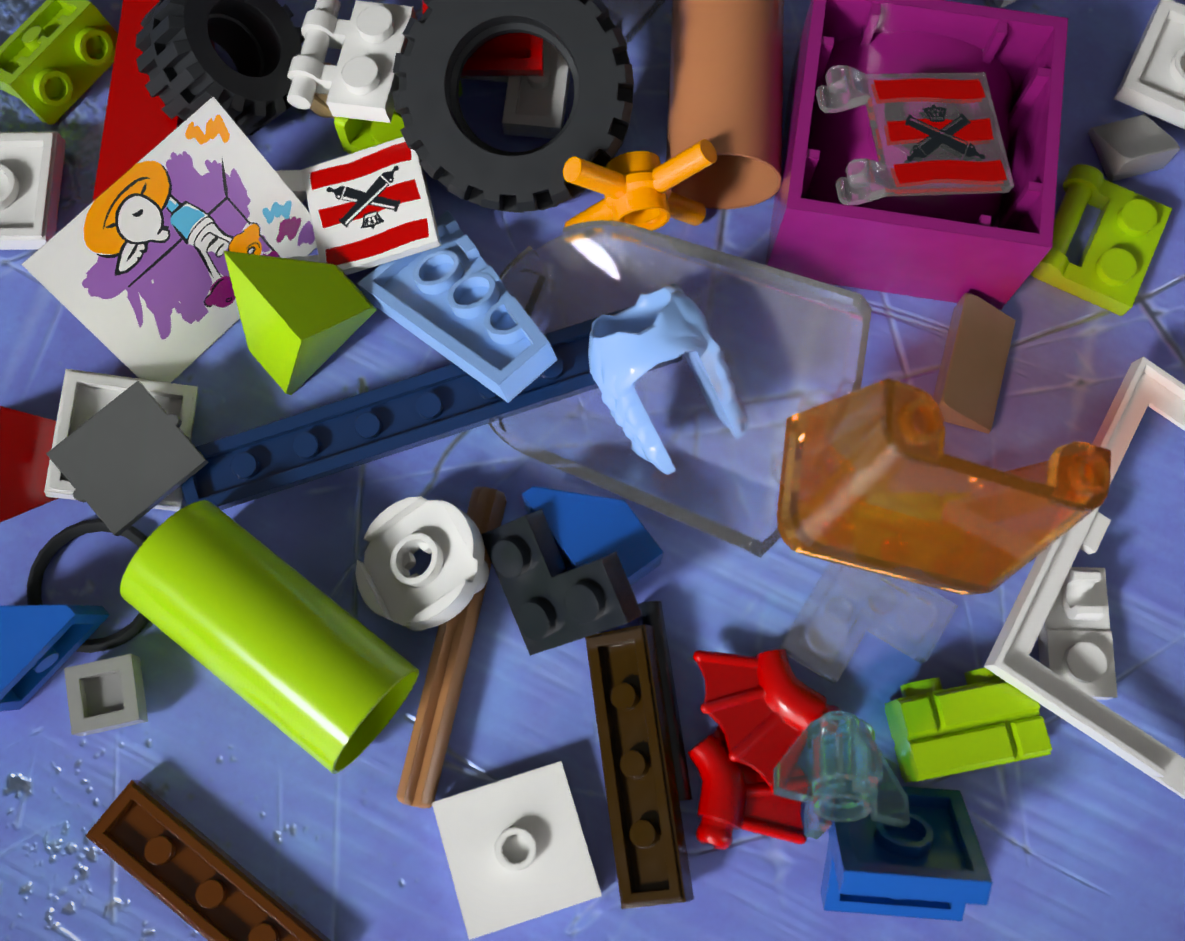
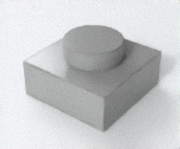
[64,654,148,736]

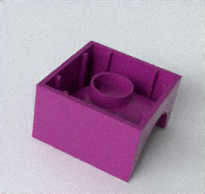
[764,0,1068,310]

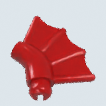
[693,649,844,795]
[687,725,809,850]

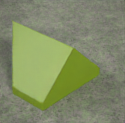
[223,251,377,395]

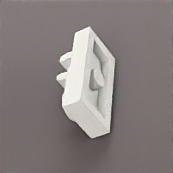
[1038,567,1118,700]

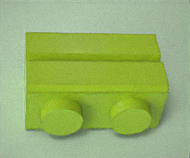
[885,668,1052,783]

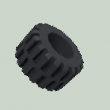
[135,0,305,136]

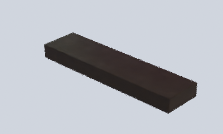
[585,624,694,909]

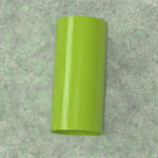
[120,500,419,774]

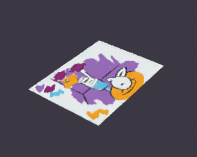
[21,97,317,383]

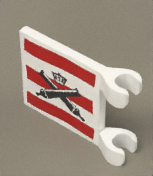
[276,137,441,275]

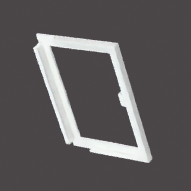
[984,357,1185,799]

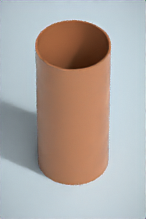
[666,0,784,209]

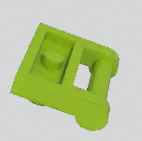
[1030,164,1172,316]

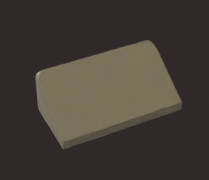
[928,293,1016,434]

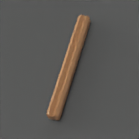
[396,487,507,809]

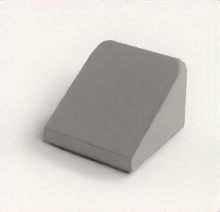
[1088,114,1180,182]

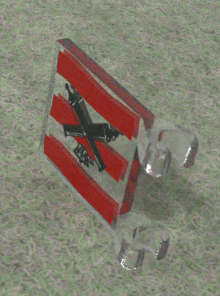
[816,65,1014,205]

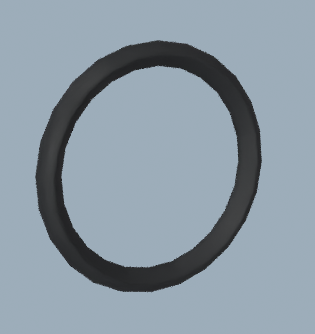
[27,518,150,653]

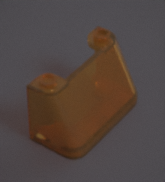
[777,378,1111,595]

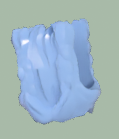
[588,283,748,475]

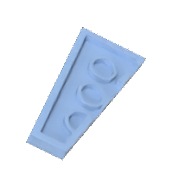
[357,210,558,403]

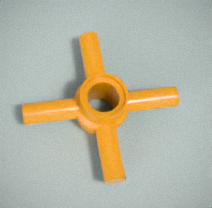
[563,139,717,242]

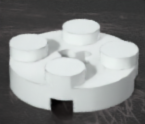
[355,496,489,631]

